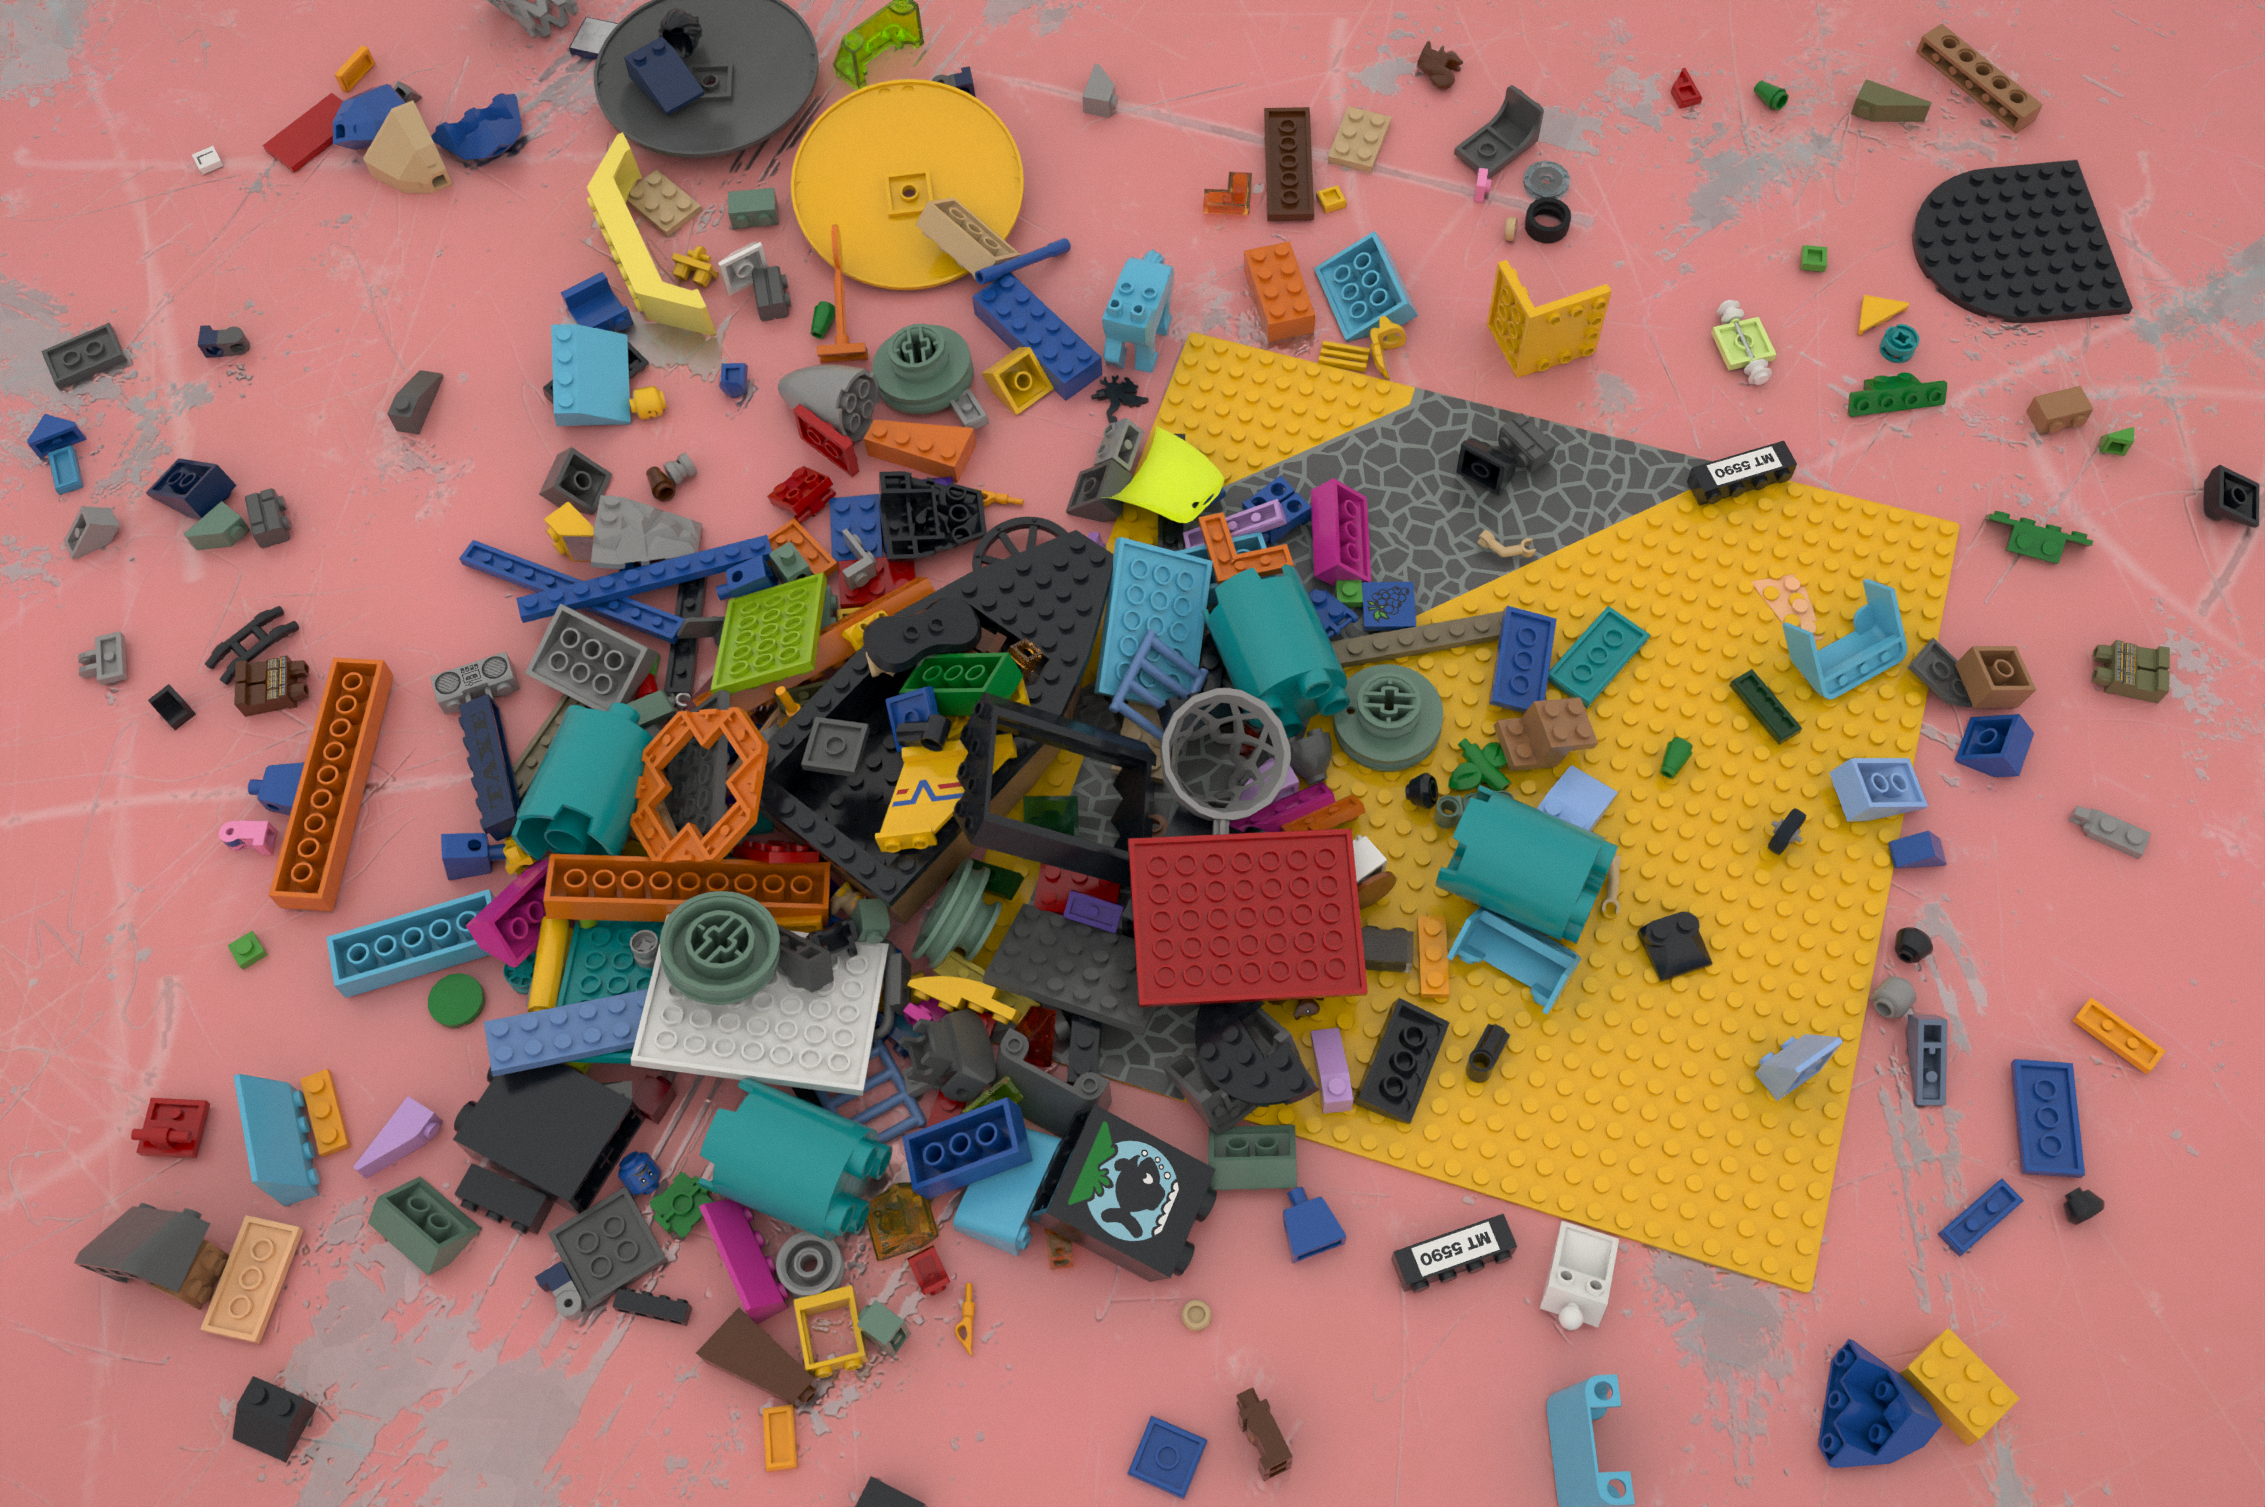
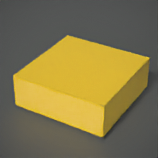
[1316,185,1347,214]

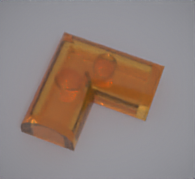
[1203,172,1252,215]

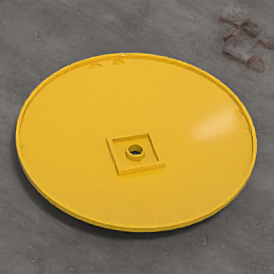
[791,79,1024,290]

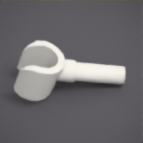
[668,693,691,711]

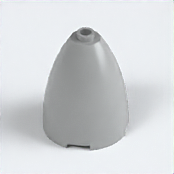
[778,364,880,442]

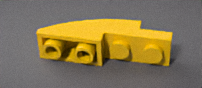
[907,976,1022,1025]

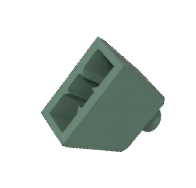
[769,542,812,584]

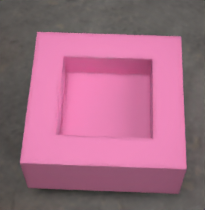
[1474,168,1491,202]

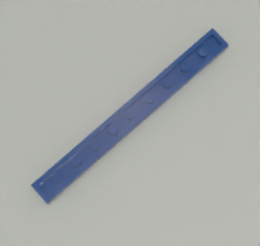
[516,535,772,623]
[459,540,685,645]

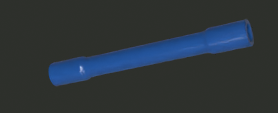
[975,238,1071,285]

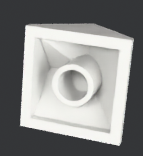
[718,242,768,296]

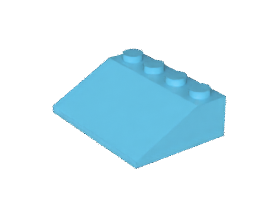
[1314,231,1418,342]
[551,324,631,426]
[234,1074,320,1206]

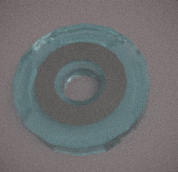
[1523,161,1570,200]

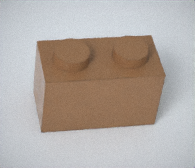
[2026,386,2094,435]

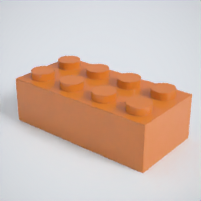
[1244,241,1315,342]

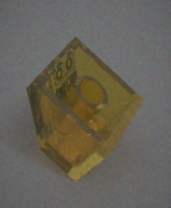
[866,1182,939,1261]

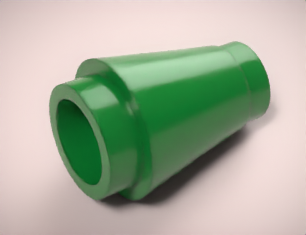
[1754,80,1789,110]
[810,301,836,339]
[1659,737,1693,779]

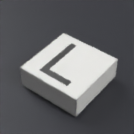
[192,146,224,175]

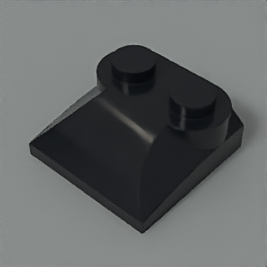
[2203,465,2260,528]
[1637,912,1713,982]

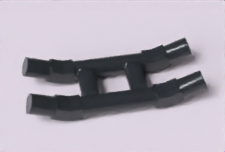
[205,606,299,685]

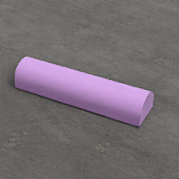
[1183,499,1287,549]

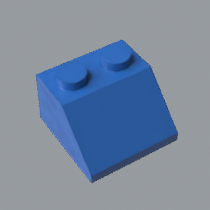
[1955,714,2034,777]

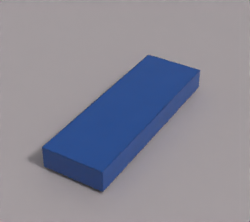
[1938,1178,2024,1257]

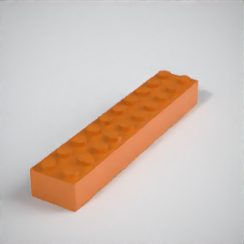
[692,576,935,716]
[268,657,393,912]
[543,854,830,926]

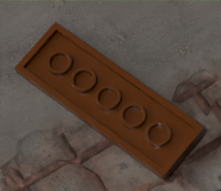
[1264,107,1314,221]

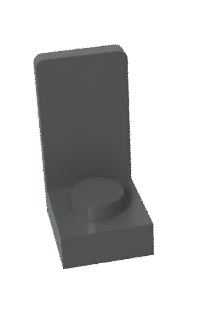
[677,616,725,648]

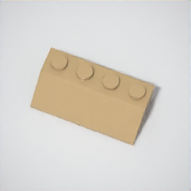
[916,197,1021,282]

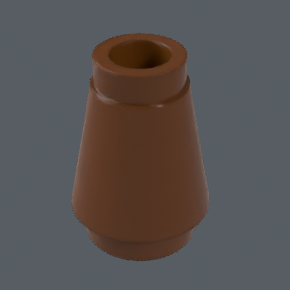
[646,466,676,501]

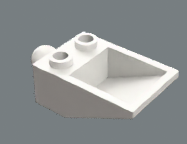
[1540,1221,1619,1330]

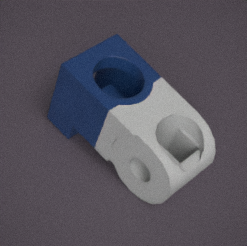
[535,1261,587,1321]

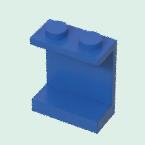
[561,271,634,332]

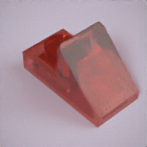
[1014,1005,1056,1067]

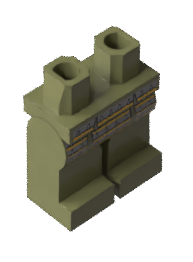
[2092,640,2170,704]

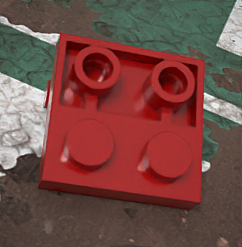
[767,466,836,525]
[131,1098,210,1159]

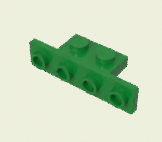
[1848,372,1947,417]
[1985,511,2093,564]

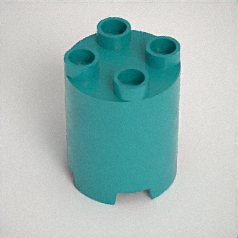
[1202,564,1350,739]
[511,702,655,861]
[1435,785,1618,944]
[698,1078,893,1241]

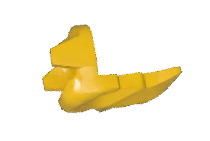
[1369,315,1407,380]

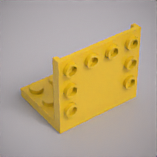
[1486,260,1612,378]

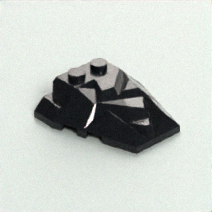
[879,471,987,562]

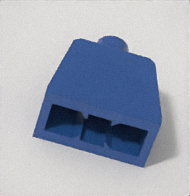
[716,555,779,601]
[248,762,304,816]
[441,833,506,880]
[1283,1187,1346,1264]

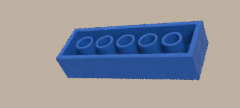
[972,272,1103,401]

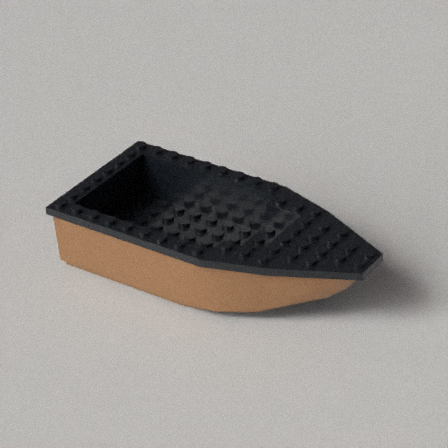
[759,530,1114,925]

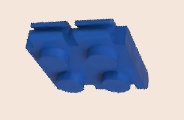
[1308,588,1358,638]

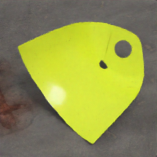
[1101,427,1225,523]

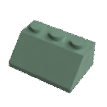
[1208,1125,1297,1191]
[368,1177,480,1276]

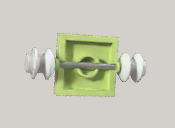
[1711,300,1777,385]

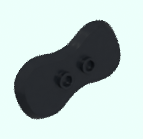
[863,597,982,673]

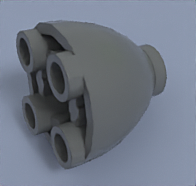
[1288,728,1332,785]

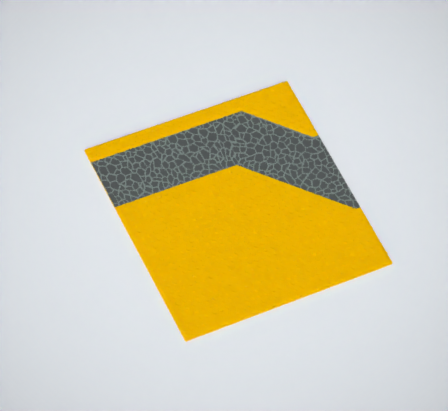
[949,332,1960,1294]

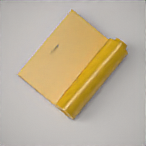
[528,916,574,1013]

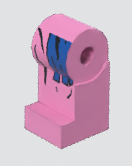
[218,821,278,855]

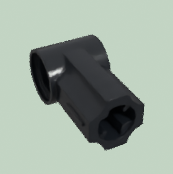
[896,714,952,752]
[1466,1024,1510,1083]

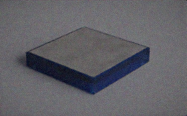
[569,17,618,59]

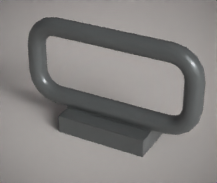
[873,938,911,1041]

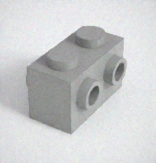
[1093,418,1144,472]

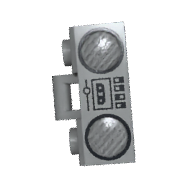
[430,652,520,714]

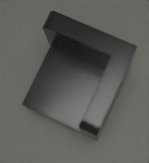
[148,684,196,730]

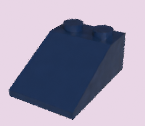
[624,36,704,116]
[146,458,237,520]

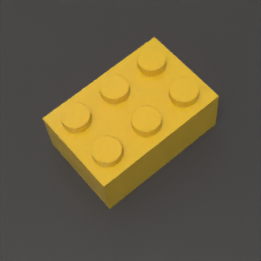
[1899,1328,2020,1446]

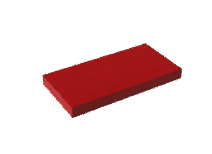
[263,93,343,173]

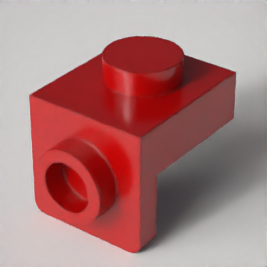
[907,1245,951,1296]

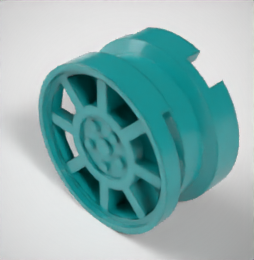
[1879,324,1919,363]
[503,952,536,995]

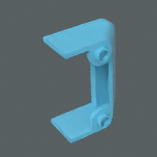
[1782,579,1907,699]
[1447,906,1581,1014]

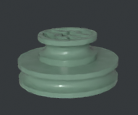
[872,324,974,414]
[1333,664,1443,772]
[911,857,1002,969]
[660,891,780,1005]

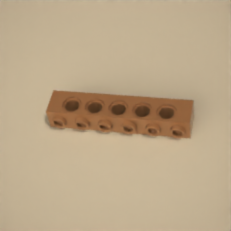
[1916,24,2043,134]

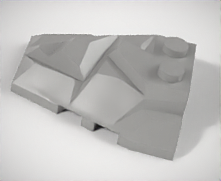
[591,495,702,569]

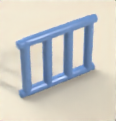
[1109,630,1209,751]
[814,1039,927,1143]

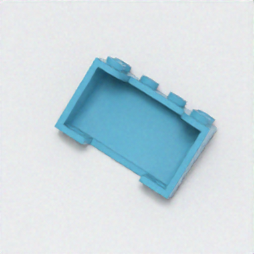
[953,1128,1063,1257]
[1546,1374,1635,1507]

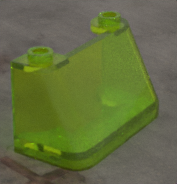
[833,0,924,90]

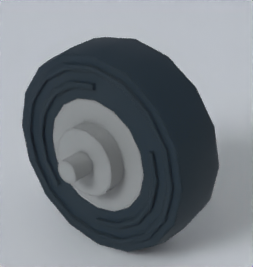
[1767,808,1807,855]

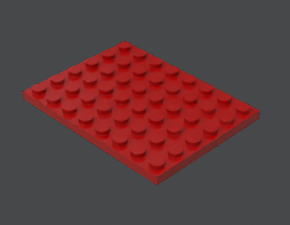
[1128,828,1368,1007]

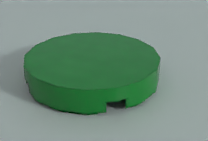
[428,973,485,1029]

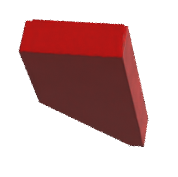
[1671,68,1702,109]

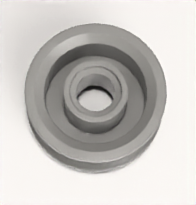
[776,1231,845,1299]

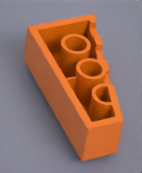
[864,420,976,483]

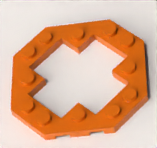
[630,707,769,864]

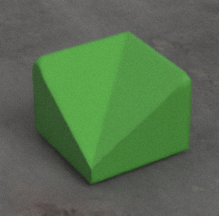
[2099,427,2134,456]

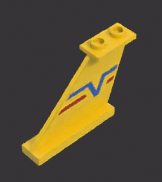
[875,733,1017,853]

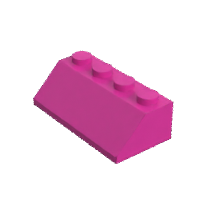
[1311,478,1371,586]
[466,859,549,967]
[699,1199,789,1324]

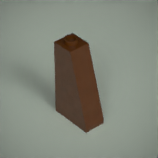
[696,1307,819,1408]

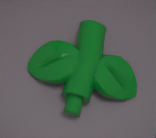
[1448,738,1512,792]

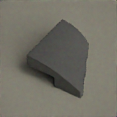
[1072,681,1121,733]

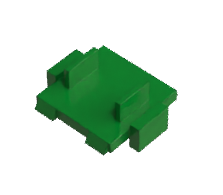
[649,1172,714,1238]

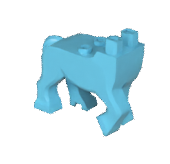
[1102,249,1174,373]

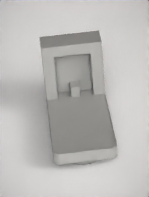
[842,528,877,591]

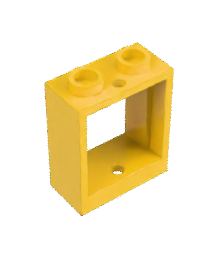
[794,1285,869,1378]

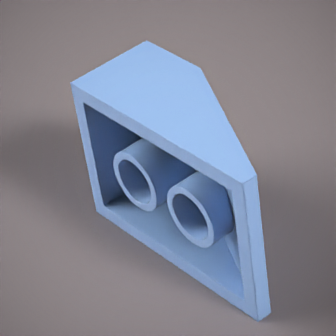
[1829,758,1928,822]
[1537,765,1618,832]
[1755,1034,1843,1101]

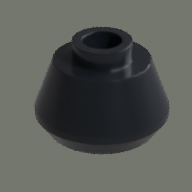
[1405,773,1438,809]
[1895,927,1933,963]
[2063,1187,2105,1225]

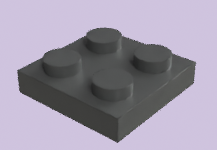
[801,717,870,777]

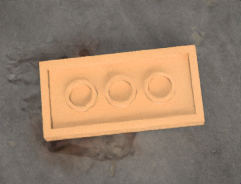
[200,1215,303,1344]

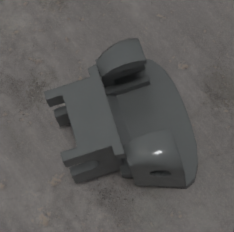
[898,1008,996,1102]

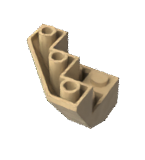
[363,100,453,193]

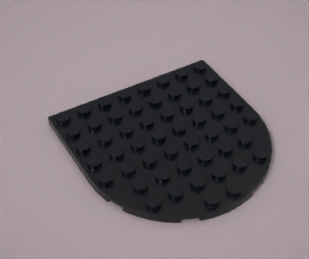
[1912,160,2133,323]

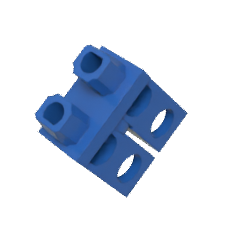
[1240,475,1311,546]

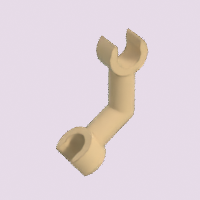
[1477,530,1536,558]
[1601,855,1621,914]

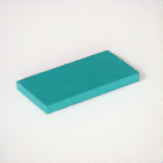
[1548,606,1650,709]

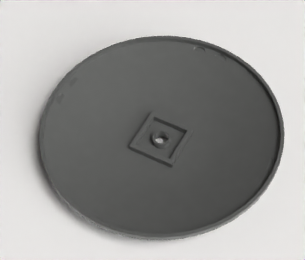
[594,0,819,158]

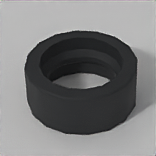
[1525,197,1571,243]

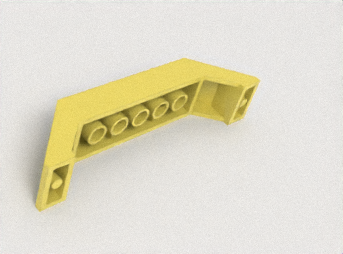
[586,132,717,336]

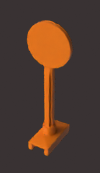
[817,224,868,363]

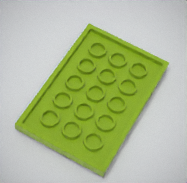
[710,572,827,695]

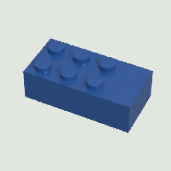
[902,1097,1033,1200]

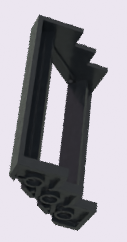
[953,692,1157,887]

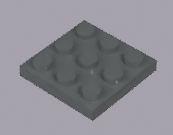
[548,1186,668,1309]

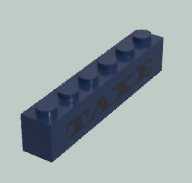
[458,694,521,841]

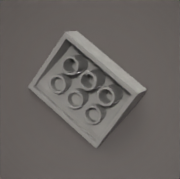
[525,604,659,711]

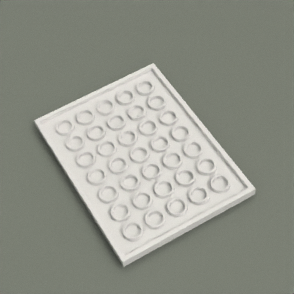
[631,914,889,1096]

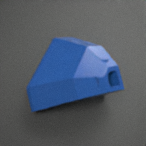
[333,84,405,150]
[431,93,522,160]
[1818,1339,1942,1468]

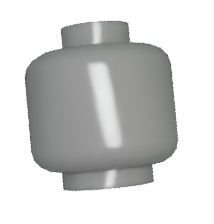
[1872,976,1916,1019]

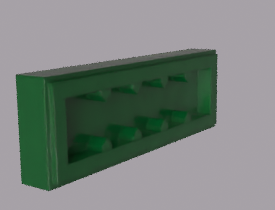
[1729,669,1802,745]
[947,858,1024,901]

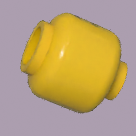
[629,386,666,420]

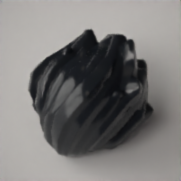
[658,8,702,58]

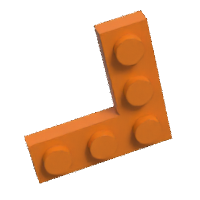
[1198,512,1294,586]
[766,518,839,577]
[1281,794,1366,832]

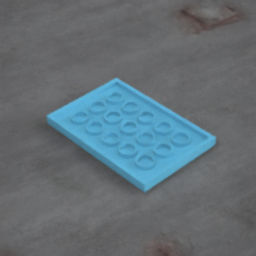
[1094,537,1213,706]

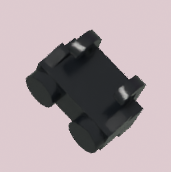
[806,917,858,963]

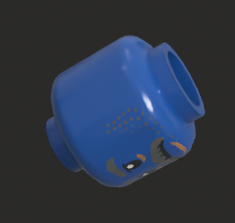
[618,1151,662,1195]

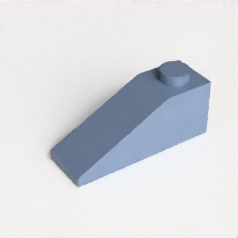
[1907,1014,1947,1105]

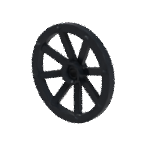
[972,516,1068,571]

